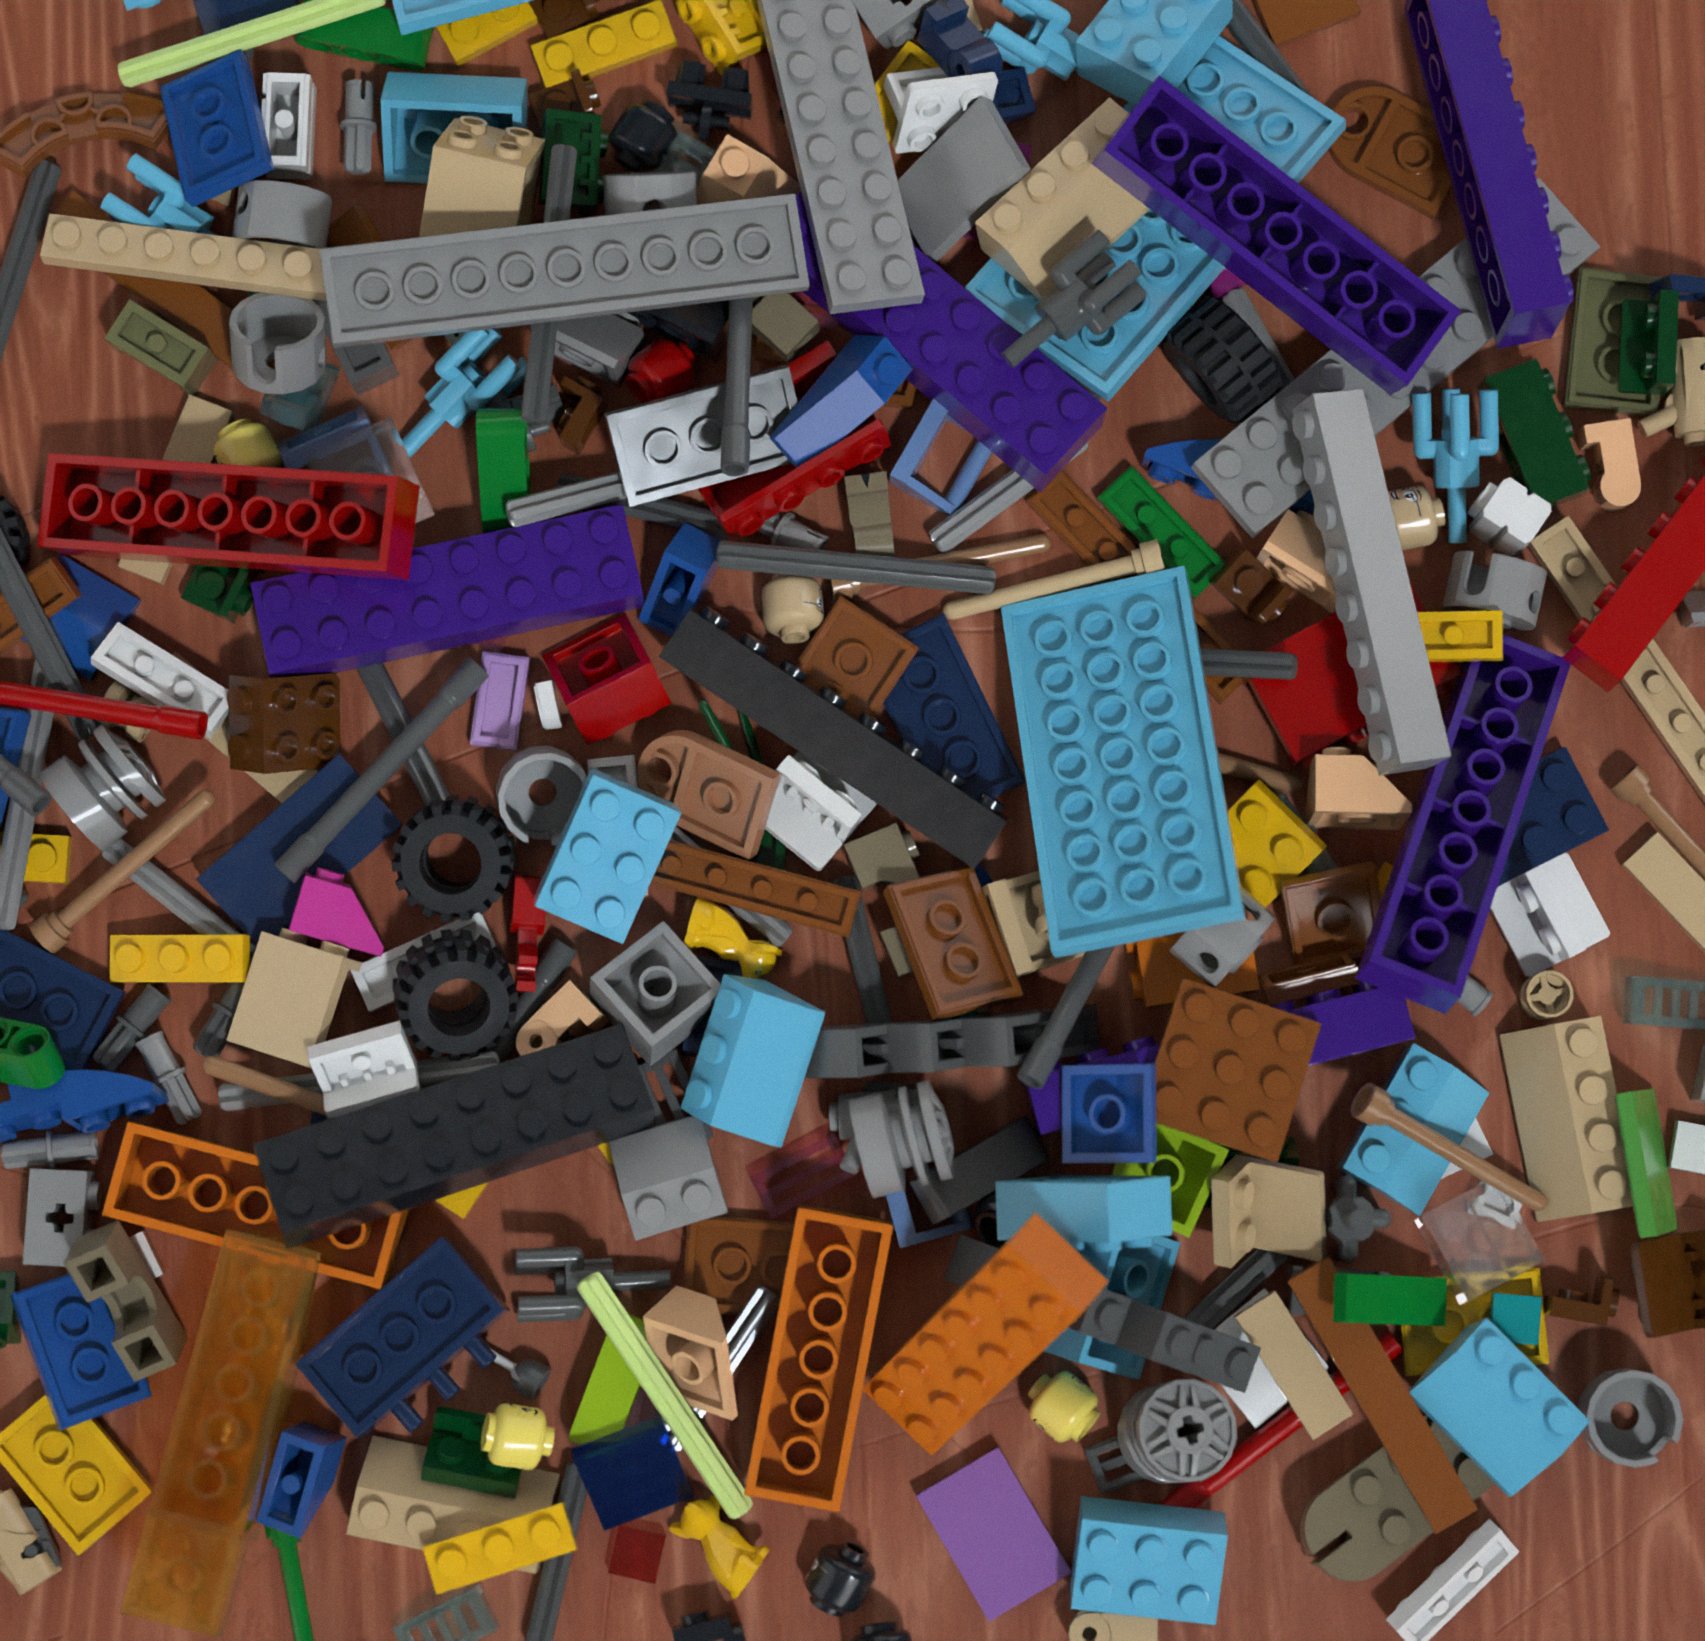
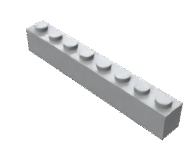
[1292,388,1451,775]

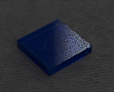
[571,1415,694,1531]

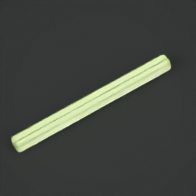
[117,0,386,87]
[577,1272,753,1519]

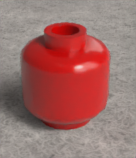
[626,338,696,403]

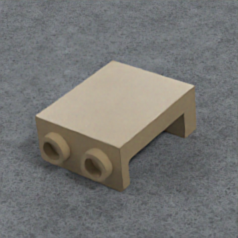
[982,871,1085,977]
[226,928,362,1068]

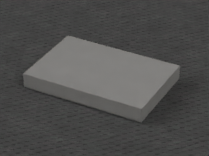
[898,96,1031,262]

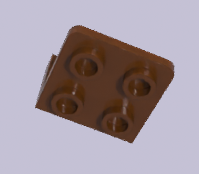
[227,673,341,774]
[1630,1230,1705,1338]

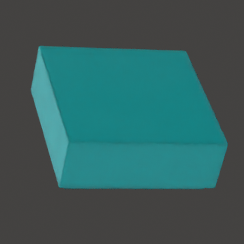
[1489,1293,1542,1345]

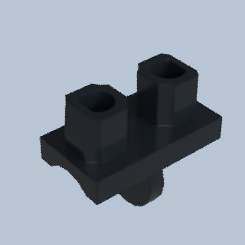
[667,60,753,141]

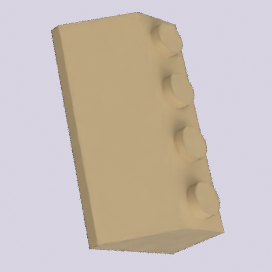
[975,97,1150,301]
[1498,1015,1633,1222]
[346,1435,560,1574]

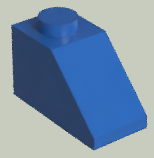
[638,523,721,637]
[256,1421,347,1538]

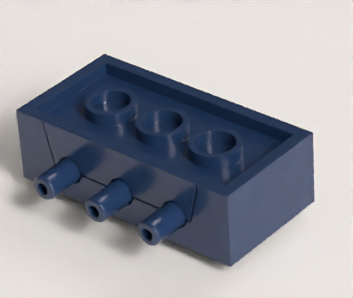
[295,1236,511,1438]

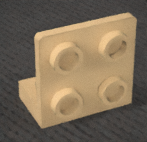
[1211,1155,1326,1268]

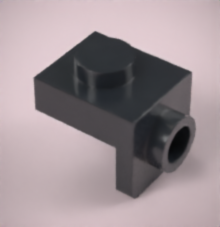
[672,1609,746,1641]

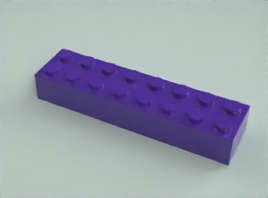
[1404,0,1574,349]
[1091,76,1461,395]
[796,191,1107,493]
[250,504,644,677]
[1355,634,1571,1014]
[1023,982,1416,1136]

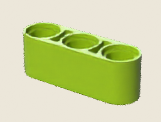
[568,1314,647,1458]

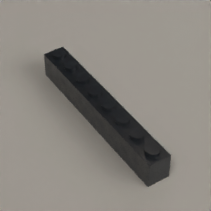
[659,606,1010,869]

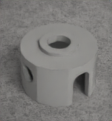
[603,171,697,216]
[232,180,333,249]
[229,293,327,395]
[1442,551,1547,631]
[496,745,587,846]
[1169,886,1276,988]
[1577,1368,1683,1468]

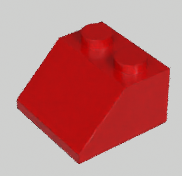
[541,613,671,746]

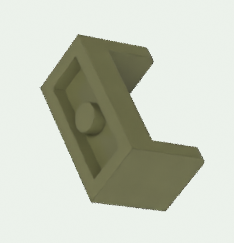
[104,299,218,396]

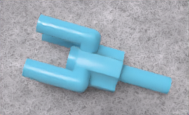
[982,0,1120,98]
[100,153,216,235]
[396,328,527,458]
[1412,388,1499,543]

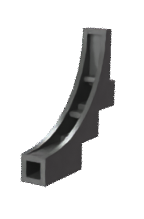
[944,1234,1261,1393]

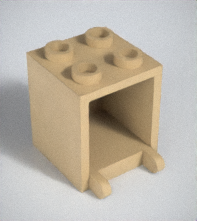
[419,116,545,237]

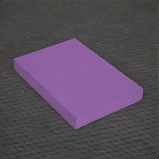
[916,1446,1072,1622]

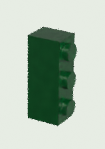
[1477,358,1591,508]

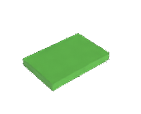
[1615,1088,1678,1238]

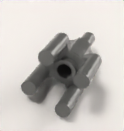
[1001,229,1147,368]
[1325,1175,1391,1263]
[514,1246,670,1323]

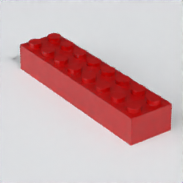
[37,453,420,580]

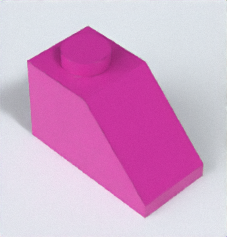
[289,867,384,957]

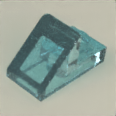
[260,363,340,432]

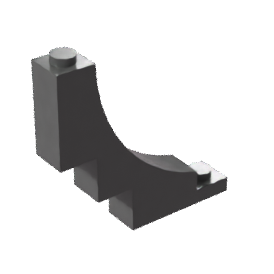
[805,1004,1100,1078]

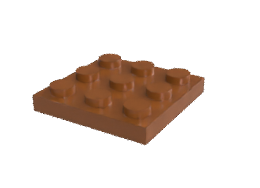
[1154,978,1322,1163]

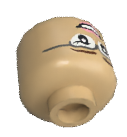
[1388,485,1445,551]
[761,574,824,644]

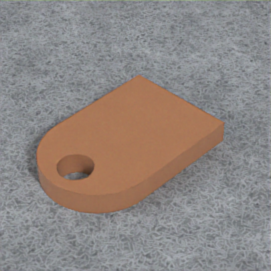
[637,730,781,861]

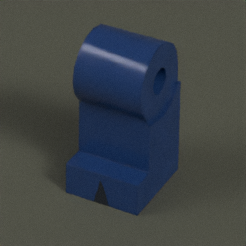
[917,0,1003,77]

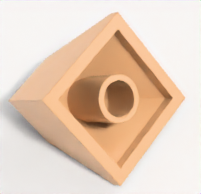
[696,134,801,205]
[1256,509,1337,614]
[1305,747,1412,830]
[643,1285,738,1421]

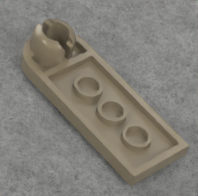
[1300,1413,1495,1582]

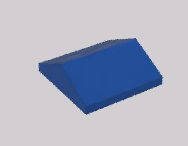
[21,554,141,681]
[1062,1064,1157,1163]

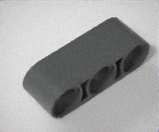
[909,1116,1050,1224]

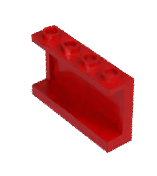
[697,340,891,541]
[1241,582,1461,769]

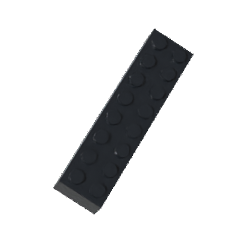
[253,1023,655,1249]

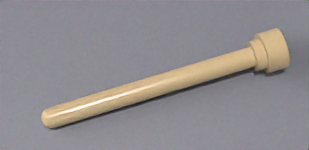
[943,539,1165,620]

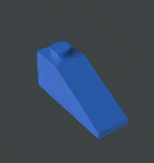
[769,335,913,468]

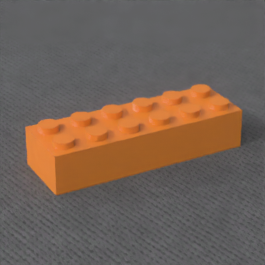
[102,1122,409,1289]
[744,1203,893,1512]
[863,1213,1109,1456]

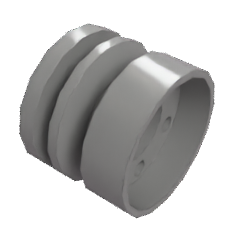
[39,723,167,851]
[849,1080,955,1198]
[1117,1379,1237,1484]

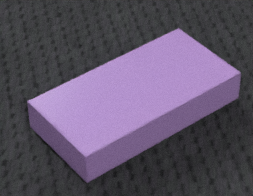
[470,651,531,752]

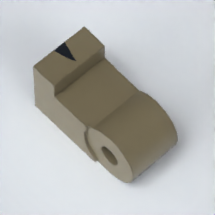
[844,471,895,557]

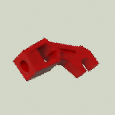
[509,874,546,992]

